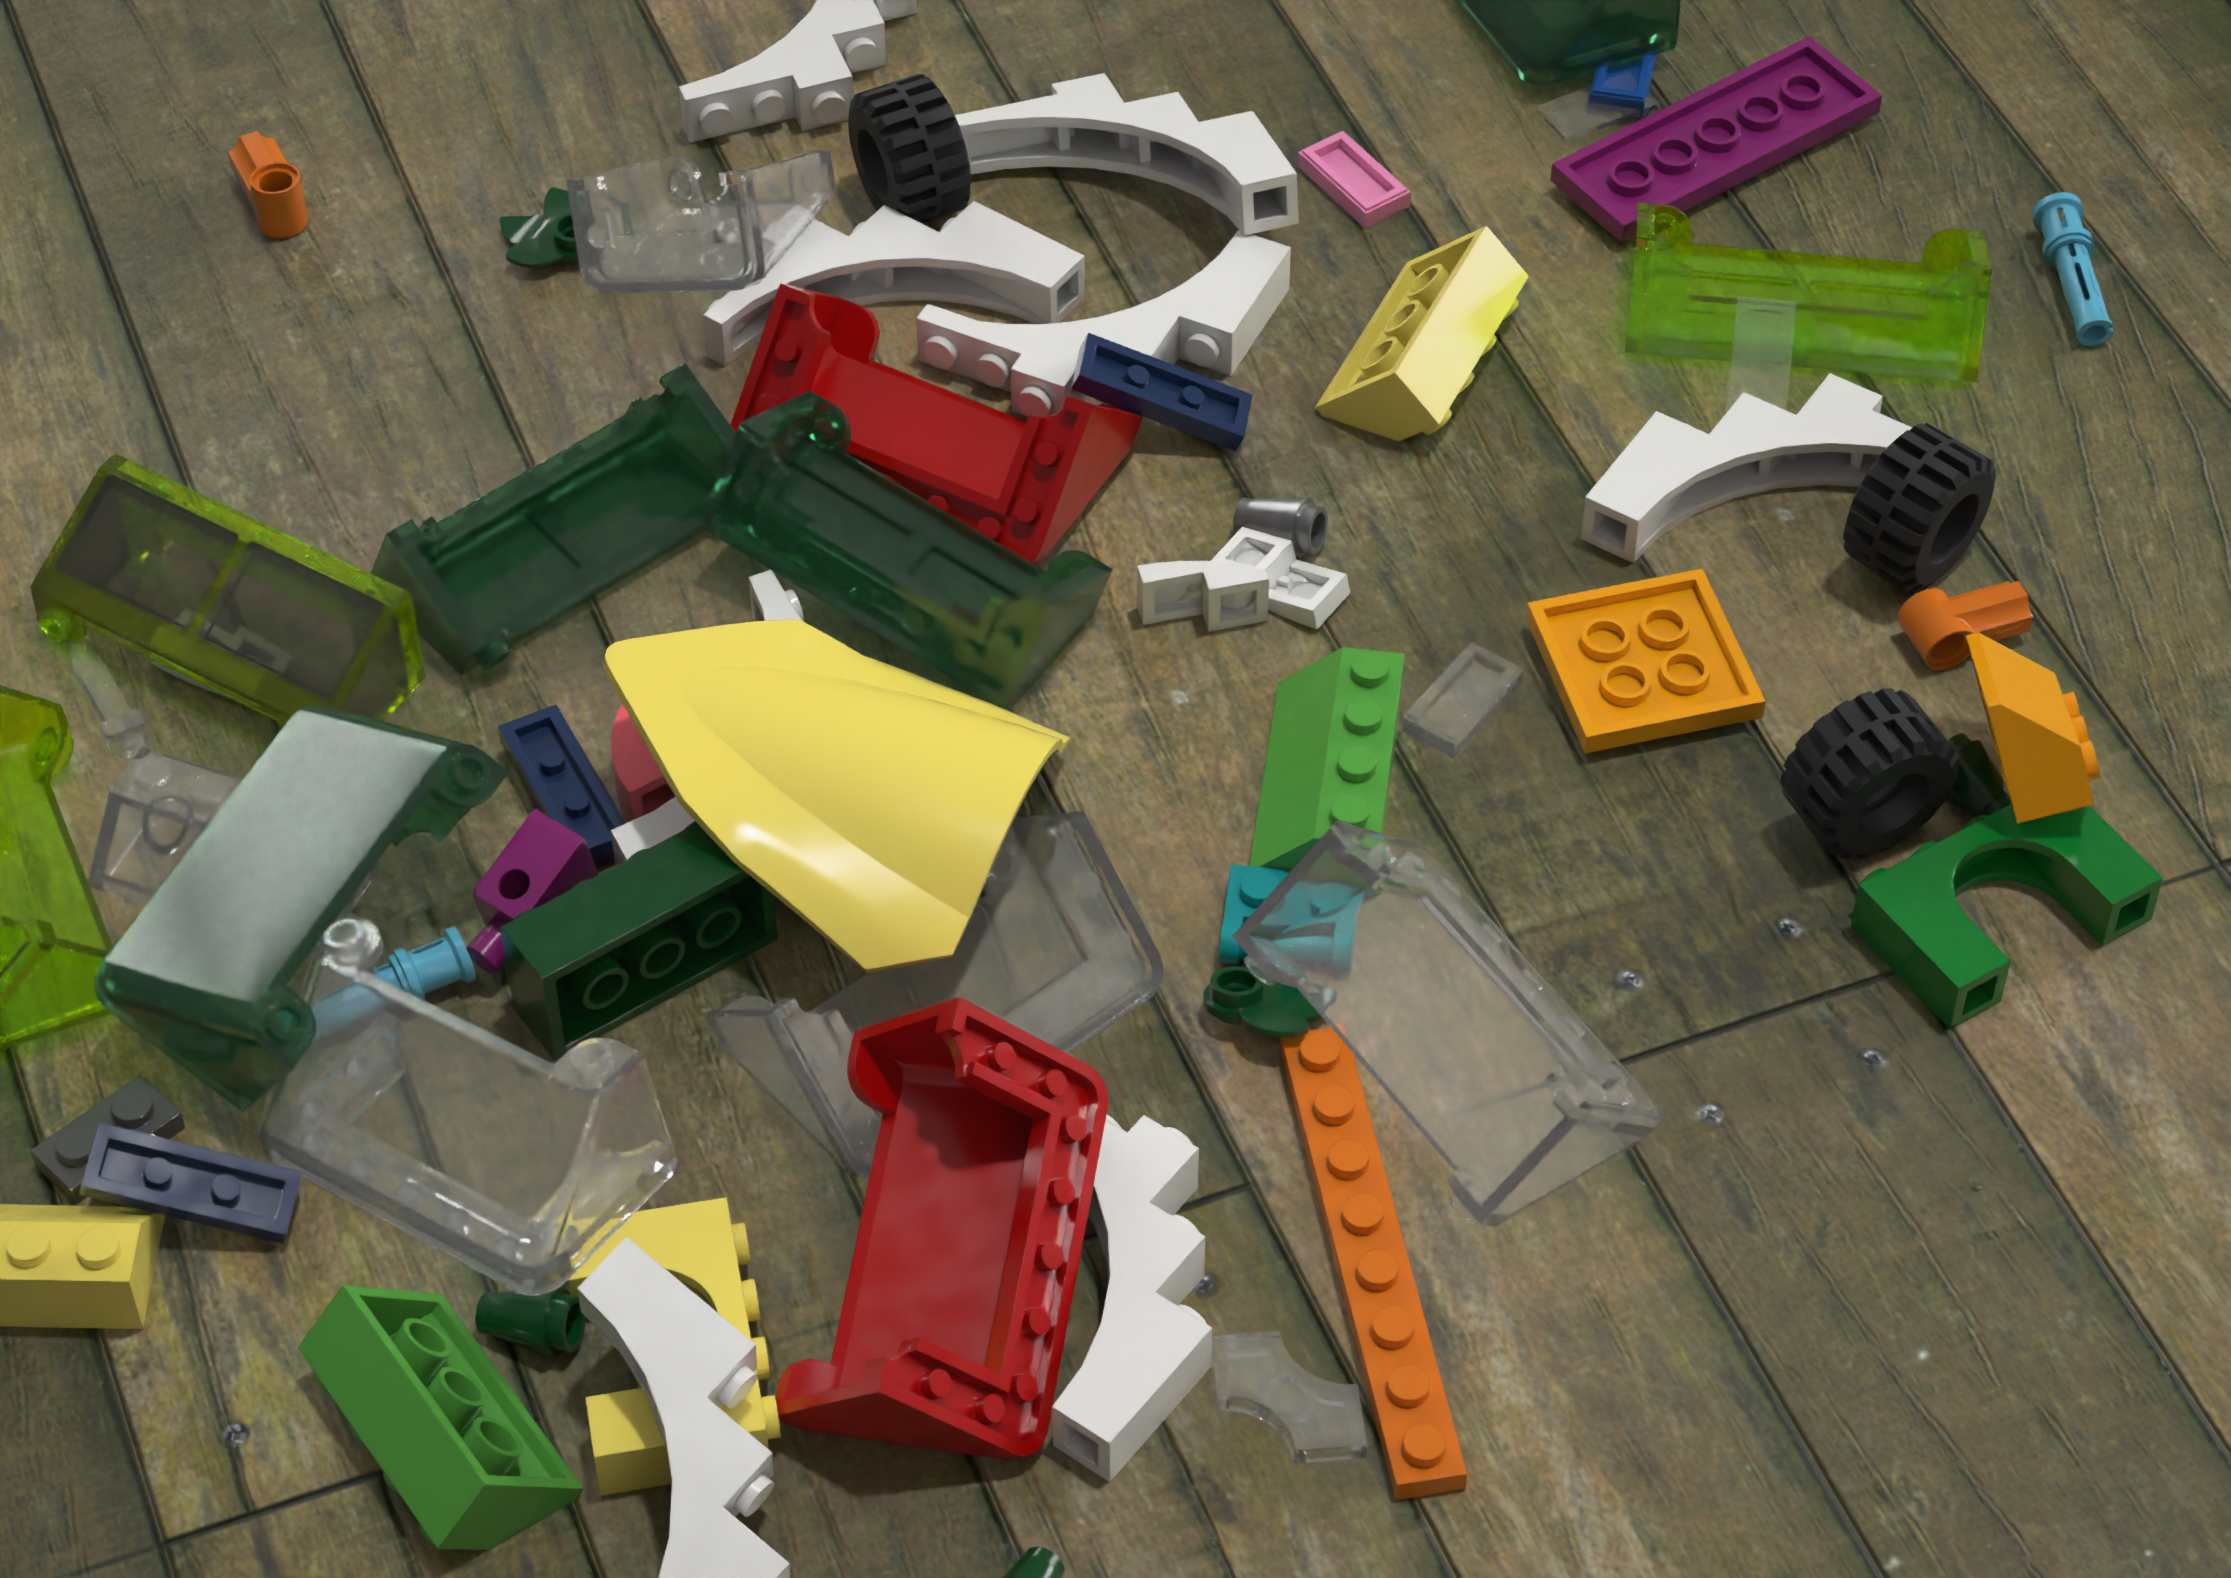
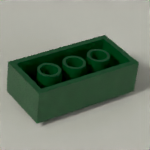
[500,821,778,1061]

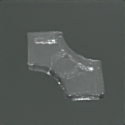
[1211,1330,1367,1463]

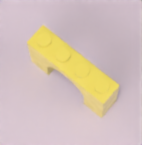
[561,1197,781,1496]

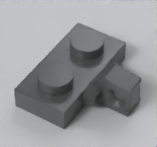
[30,1074,185,1205]

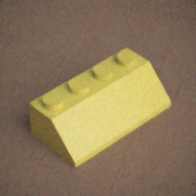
[1315,226,1529,442]
[0,1204,165,1329]

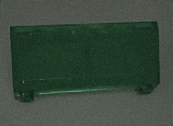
[368,363,768,675]
[700,390,1113,710]

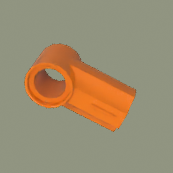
[228,131,309,238]
[1897,581,2033,671]

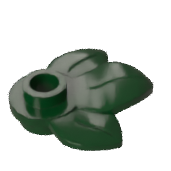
[499,187,605,268]
[1203,960,1336,1038]

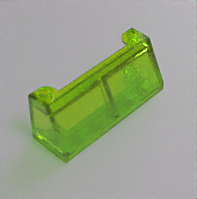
[1625,202,1993,382]

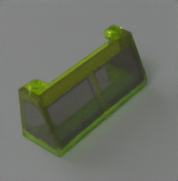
[30,453,425,773]

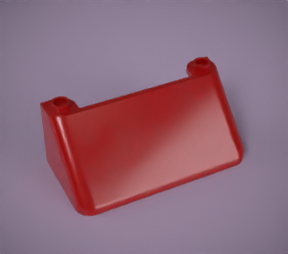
[729,283,1143,571]
[775,997,1108,1460]

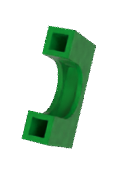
[1850,804,2163,1029]

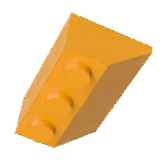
[1966,632,2101,824]

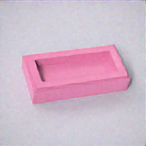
[1298,131,1411,228]

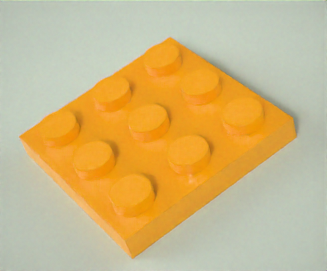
[1526,568,1766,754]

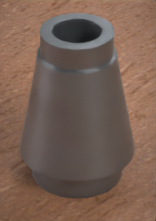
[1233,498,1328,558]

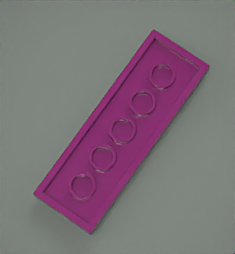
[1550,37,1882,243]

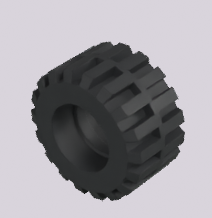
[848,74,971,223]
[1843,423,1996,593]
[1780,688,1960,859]

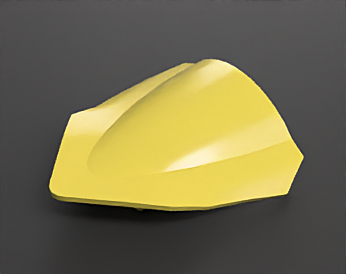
[603,619,1071,974]

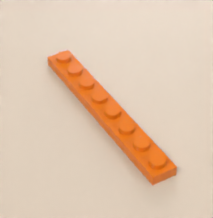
[1280,1025,1467,1500]

